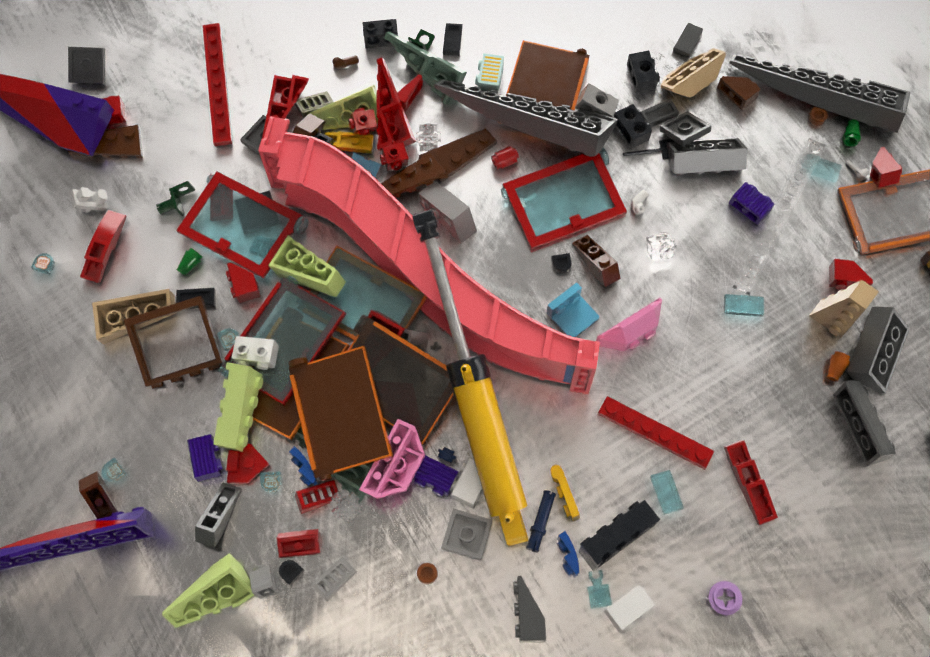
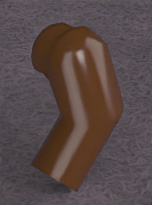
[332,55,359,69]

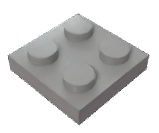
[441,508,492,561]

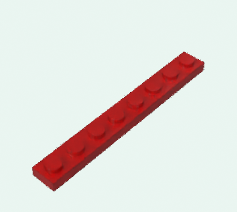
[202,23,233,147]

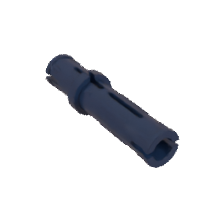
[526,490,556,553]

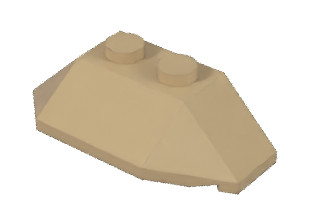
[661,48,726,97]

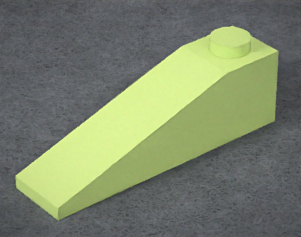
[307,85,378,130]
[162,553,254,628]

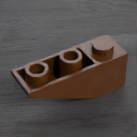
[572,235,621,287]

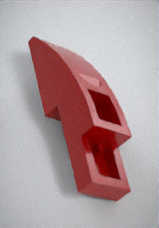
[80,210,127,284]

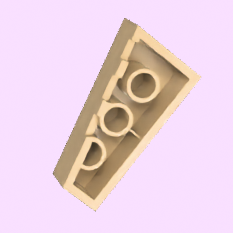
[809,280,879,338]
[92,289,177,345]

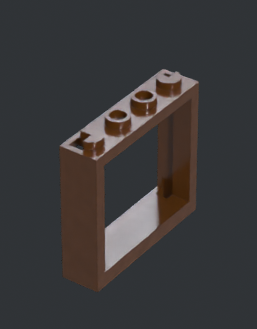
[124,296,224,389]

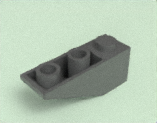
[513,576,546,643]

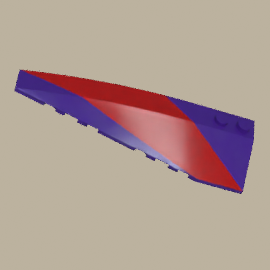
[0,74,114,157]
[0,507,154,570]

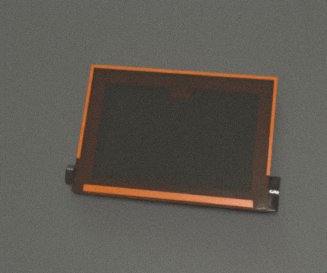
[348,314,455,445]

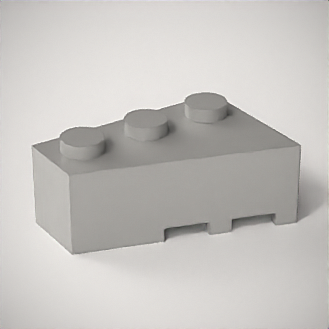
[418,181,477,244]

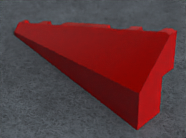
[377,57,416,151]
[262,75,309,139]

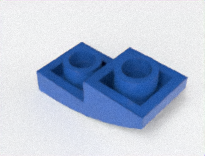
[289,446,318,486]
[557,531,579,578]

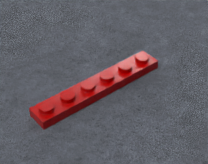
[597,396,714,470]

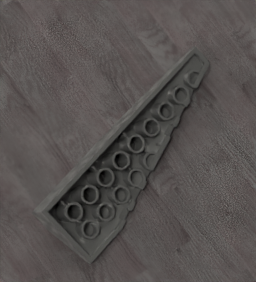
[729,54,910,133]
[434,79,618,156]

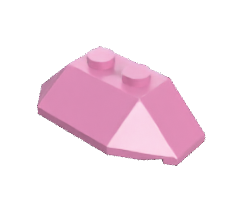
[596,297,662,351]
[359,419,425,499]

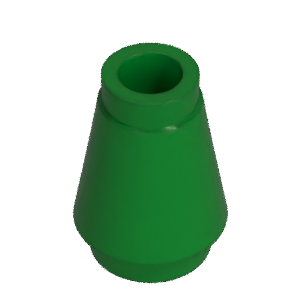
[842,120,861,147]
[176,248,203,276]

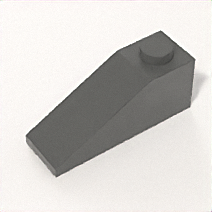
[195,482,241,548]

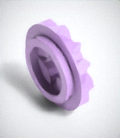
[708,581,742,616]

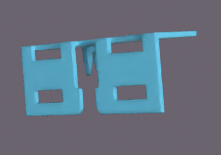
[352,153,384,177]

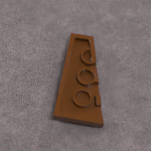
[68,124,143,158]
[419,128,497,183]
[381,153,448,198]

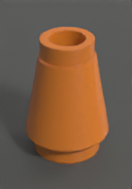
[827,351,850,382]

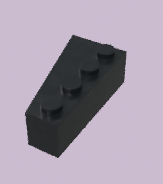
[578,500,660,572]

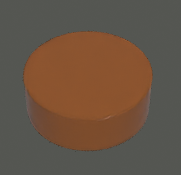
[808,107,828,126]
[417,563,438,585]

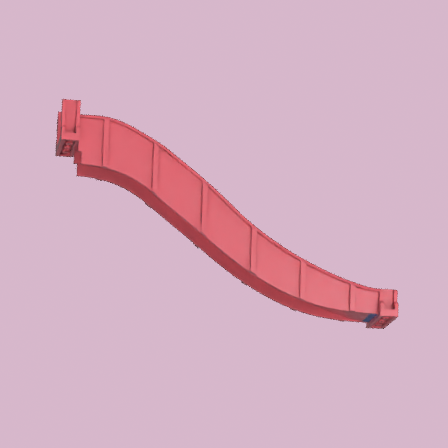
[258,116,600,394]

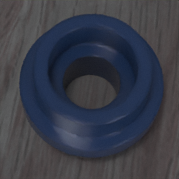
[437,447,457,463]

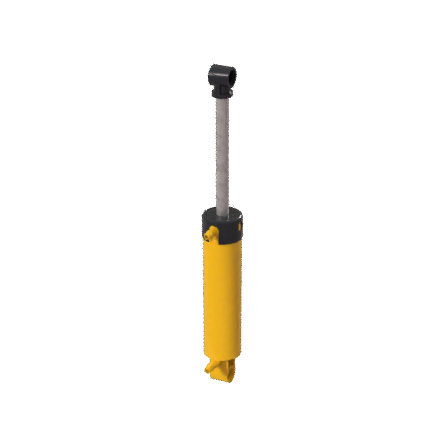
[412,209,528,547]

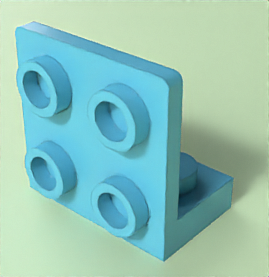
[546,283,599,337]

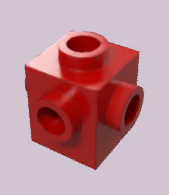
[348,108,377,136]
[380,142,409,171]

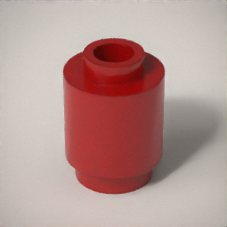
[491,146,519,170]

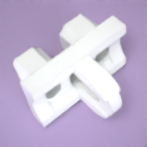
[70,187,108,213]

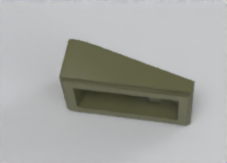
[295,91,334,119]

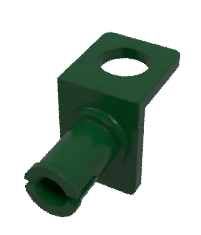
[404,29,435,60]
[156,181,195,216]

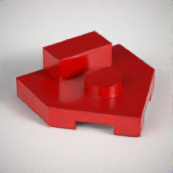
[226,444,270,484]

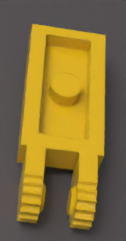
[325,131,374,154]
[550,464,580,521]

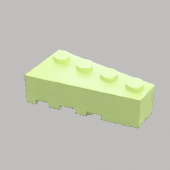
[269,235,346,297]
[213,362,263,452]

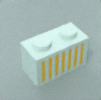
[475,53,504,94]

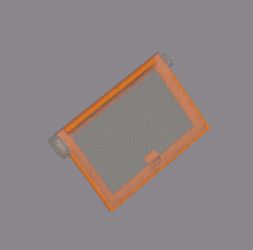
[837,169,930,255]

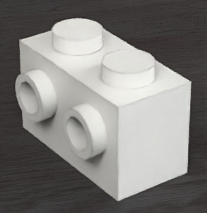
[232,336,279,370]
[604,584,655,633]

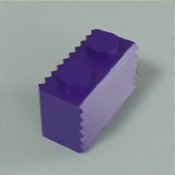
[729,182,775,225]
[187,434,224,482]
[413,455,459,497]

